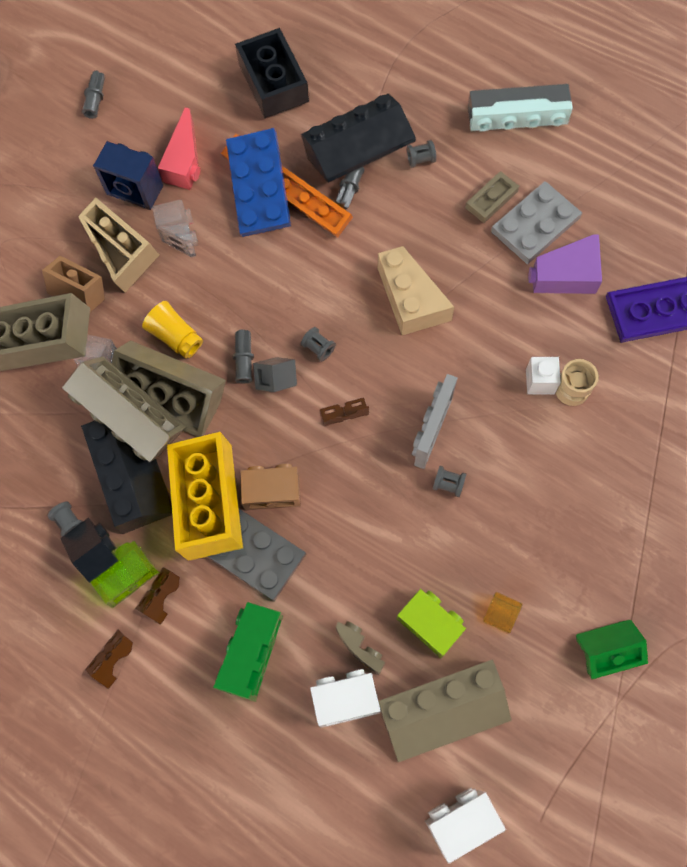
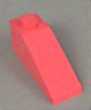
[158,108,200,190]

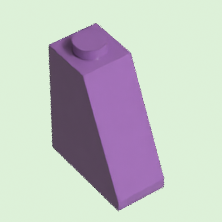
[529,234,602,294]

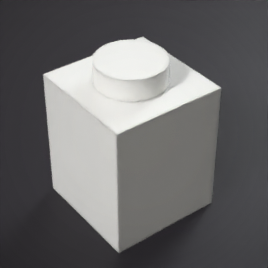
[526,357,561,394]

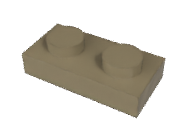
[465,171,519,223]

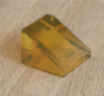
[482,592,523,634]

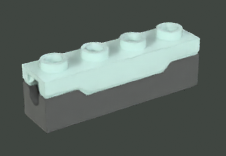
[468,84,573,131]

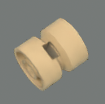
[555,359,598,406]

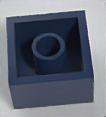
[93,141,163,210]

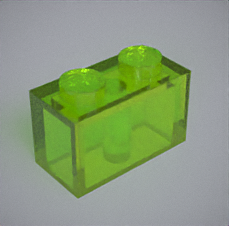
[90,541,160,608]

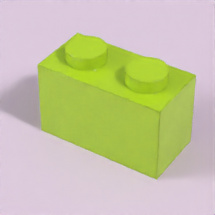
[397,589,466,658]

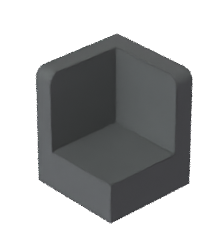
[253,357,297,392]

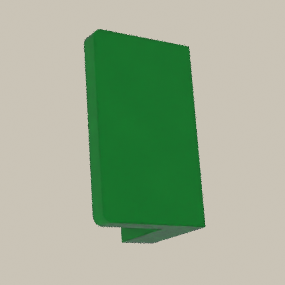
[576,620,648,680]

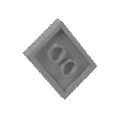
[491,181,582,265]
[412,374,458,469]

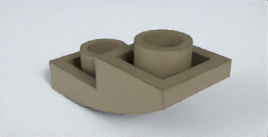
[336,621,385,675]

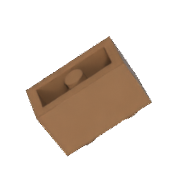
[42,256,105,312]
[241,464,301,510]

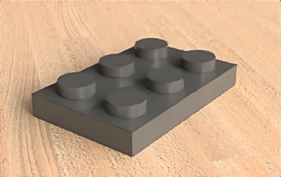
[207,509,306,602]

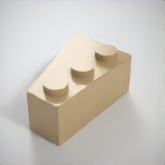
[78,198,159,292]
[378,246,454,335]

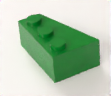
[213,602,283,702]

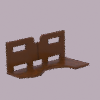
[320,398,369,426]
[136,567,180,625]
[85,630,133,689]

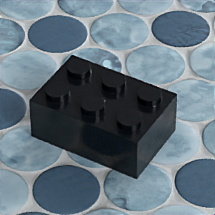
[235,28,309,118]

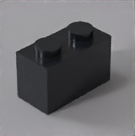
[60,517,118,583]

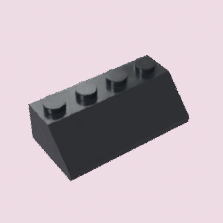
[301,93,416,183]
[81,421,172,534]

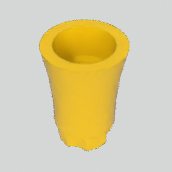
[142,301,203,359]

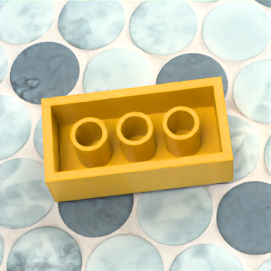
[167,432,243,561]

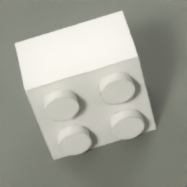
[310,669,380,728]
[425,788,506,863]

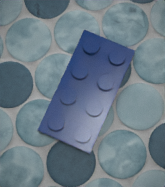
[226,128,291,237]

